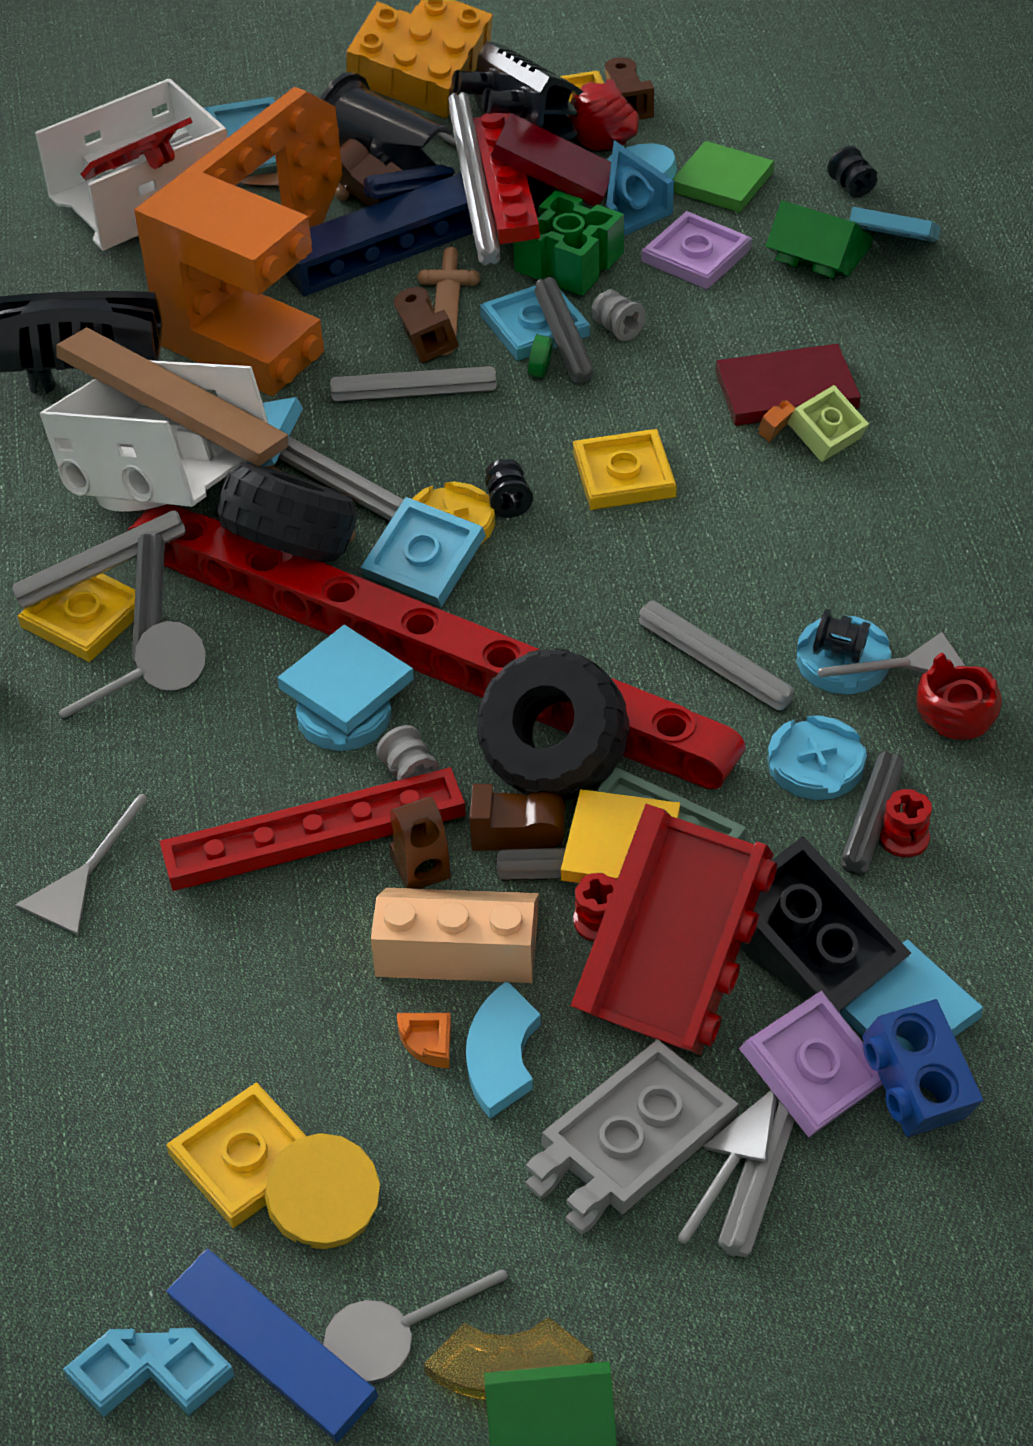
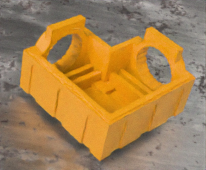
[346,0,493,119]

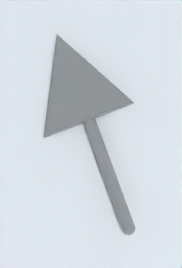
[678,1090,776,1244]

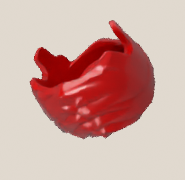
[569,79,639,151]
[916,652,1002,740]

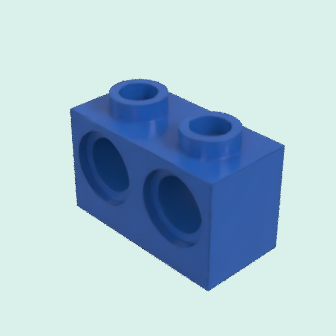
[862,999,983,1138]

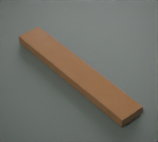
[56,327,288,467]

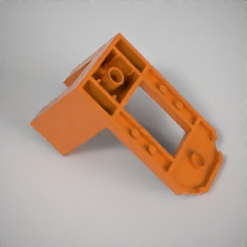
[134,87,343,397]

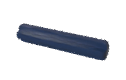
[363,165,455,199]

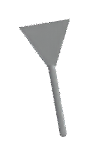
[817,632,965,677]
[15,794,147,936]

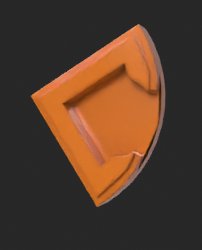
[758,400,795,443]
[397,1013,451,1068]

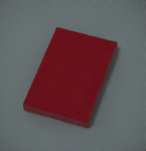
[490,113,611,207]
[715,343,861,426]

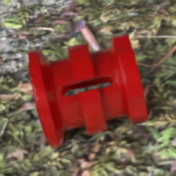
[879,789,932,857]
[573,873,617,942]

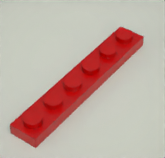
[473,113,540,244]
[159,767,466,891]

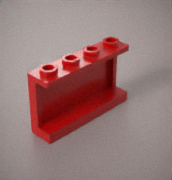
[570,803,777,1056]

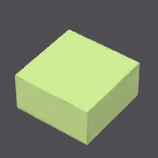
[787,385,869,462]

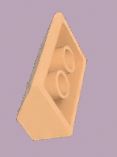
[371,888,539,983]

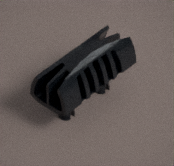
[451,41,583,140]
[0,291,162,394]

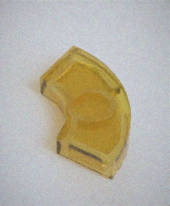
[424,1317,594,1400]

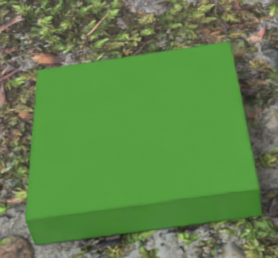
[672,141,774,212]

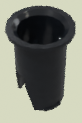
[320,72,453,171]

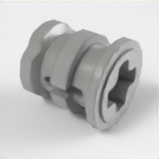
[591,289,646,342]
[376,725,439,781]

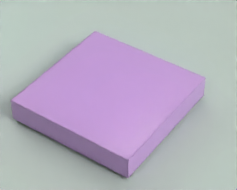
[641,211,752,289]
[739,991,883,1138]

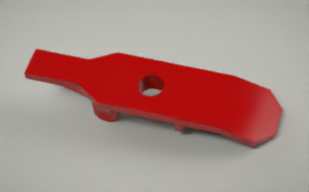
[80,117,193,181]

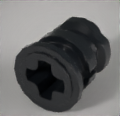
[827,146,878,198]
[485,459,533,518]
[813,608,871,663]

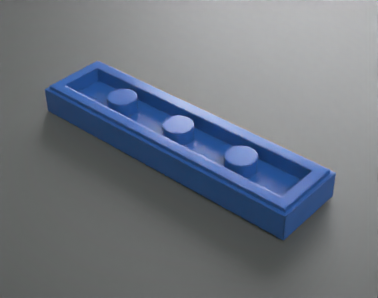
[166,1248,379,1443]

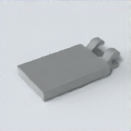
[525,1039,739,1235]

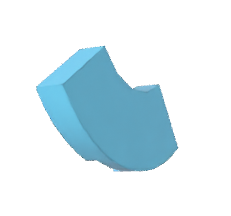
[466,981,541,1119]

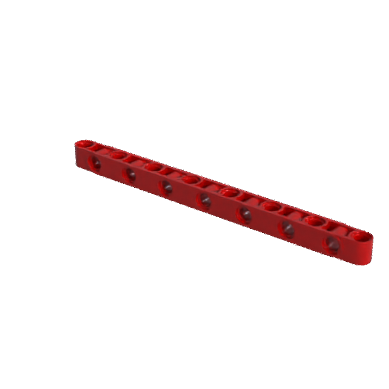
[126,504,746,789]

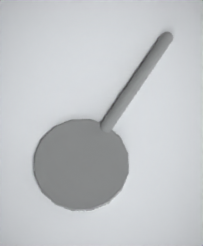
[59,621,206,719]
[323,1269,508,1384]

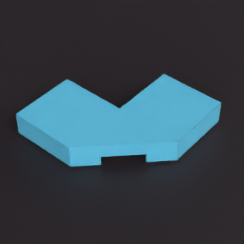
[63,1328,235,1417]

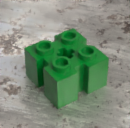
[513,190,624,296]

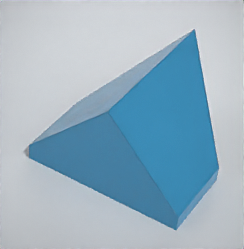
[606,140,674,236]

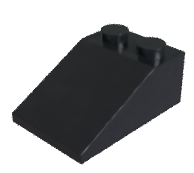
[740,836,911,1013]

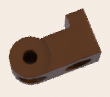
[605,57,654,120]
[339,139,403,206]
[394,287,459,363]
[470,784,566,851]
[389,796,451,889]

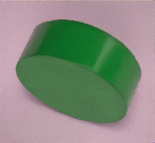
[527,334,553,378]

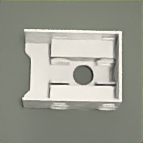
[35,78,228,251]
[39,360,269,512]

